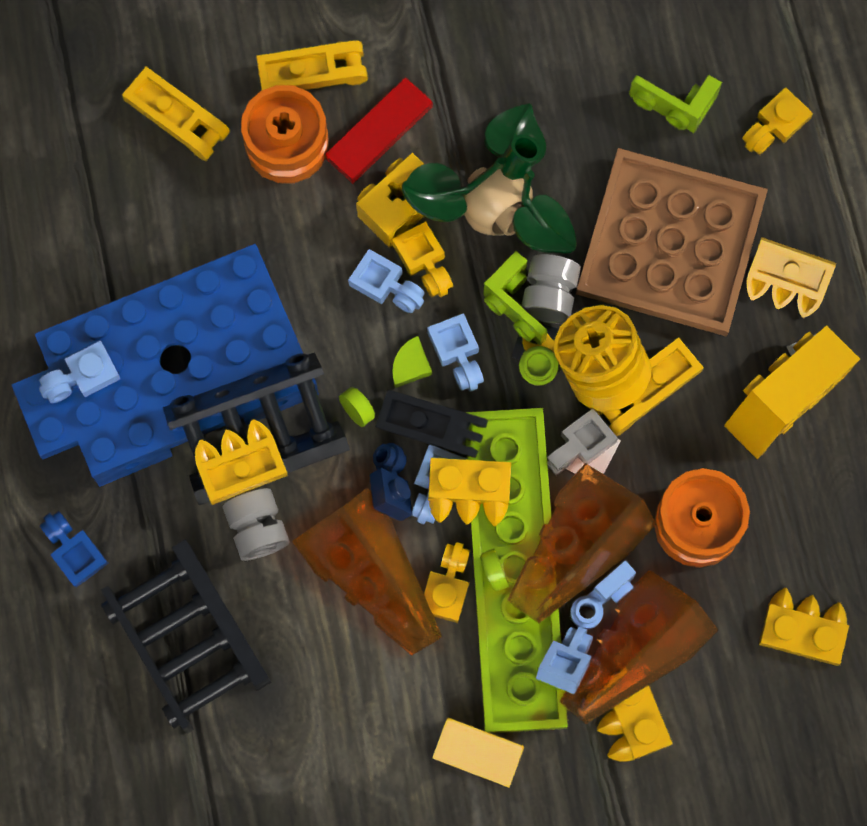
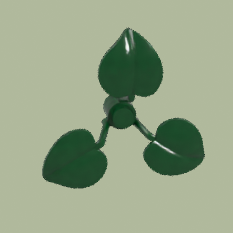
[401,104,576,253]

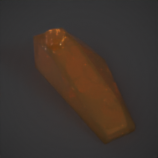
[508,463,656,623]
[292,487,442,656]
[559,569,718,724]

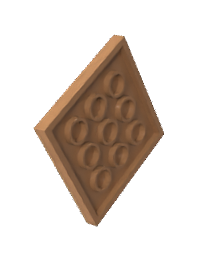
[576,148,768,337]

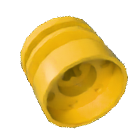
[554,305,651,412]

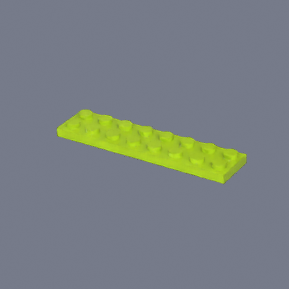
[465,408,568,733]

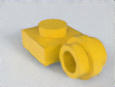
[742,87,813,155]
[392,221,453,297]
[419,542,470,623]

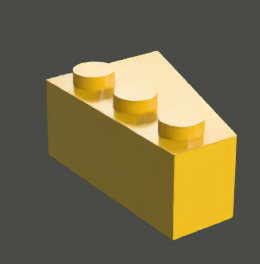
[724,325,860,459]

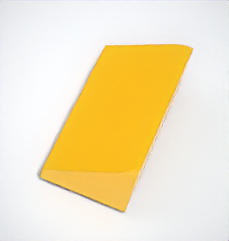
[432,718,524,788]

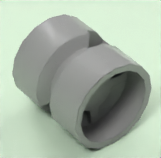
[521,254,581,324]
[222,488,290,561]

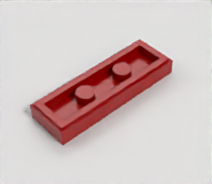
[325,77,433,184]

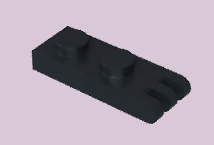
[375,389,488,459]

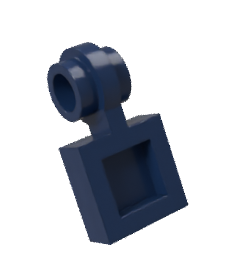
[369,443,412,522]

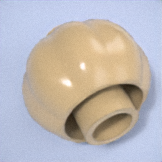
[464,167,533,236]

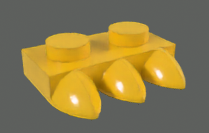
[747,237,836,318]
[195,419,288,505]
[428,458,511,526]
[759,588,849,666]
[586,668,673,762]

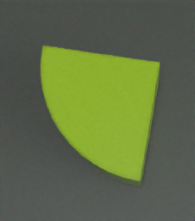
[393,336,432,388]

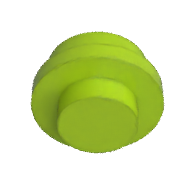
[519,346,559,386]

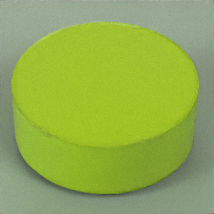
[339,387,375,427]
[480,548,509,591]

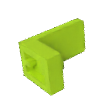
[629,75,722,133]
[483,251,547,345]

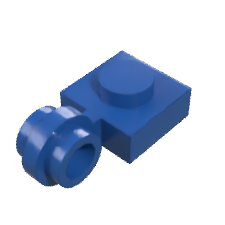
[39,511,109,588]

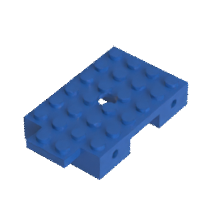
[11,243,319,487]

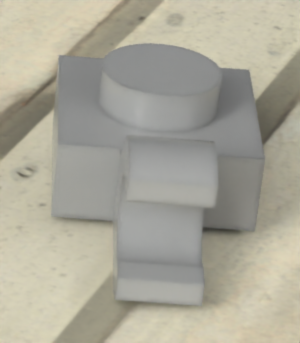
[547,408,618,475]

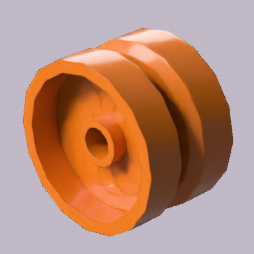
[241,85,329,183]
[654,468,750,568]

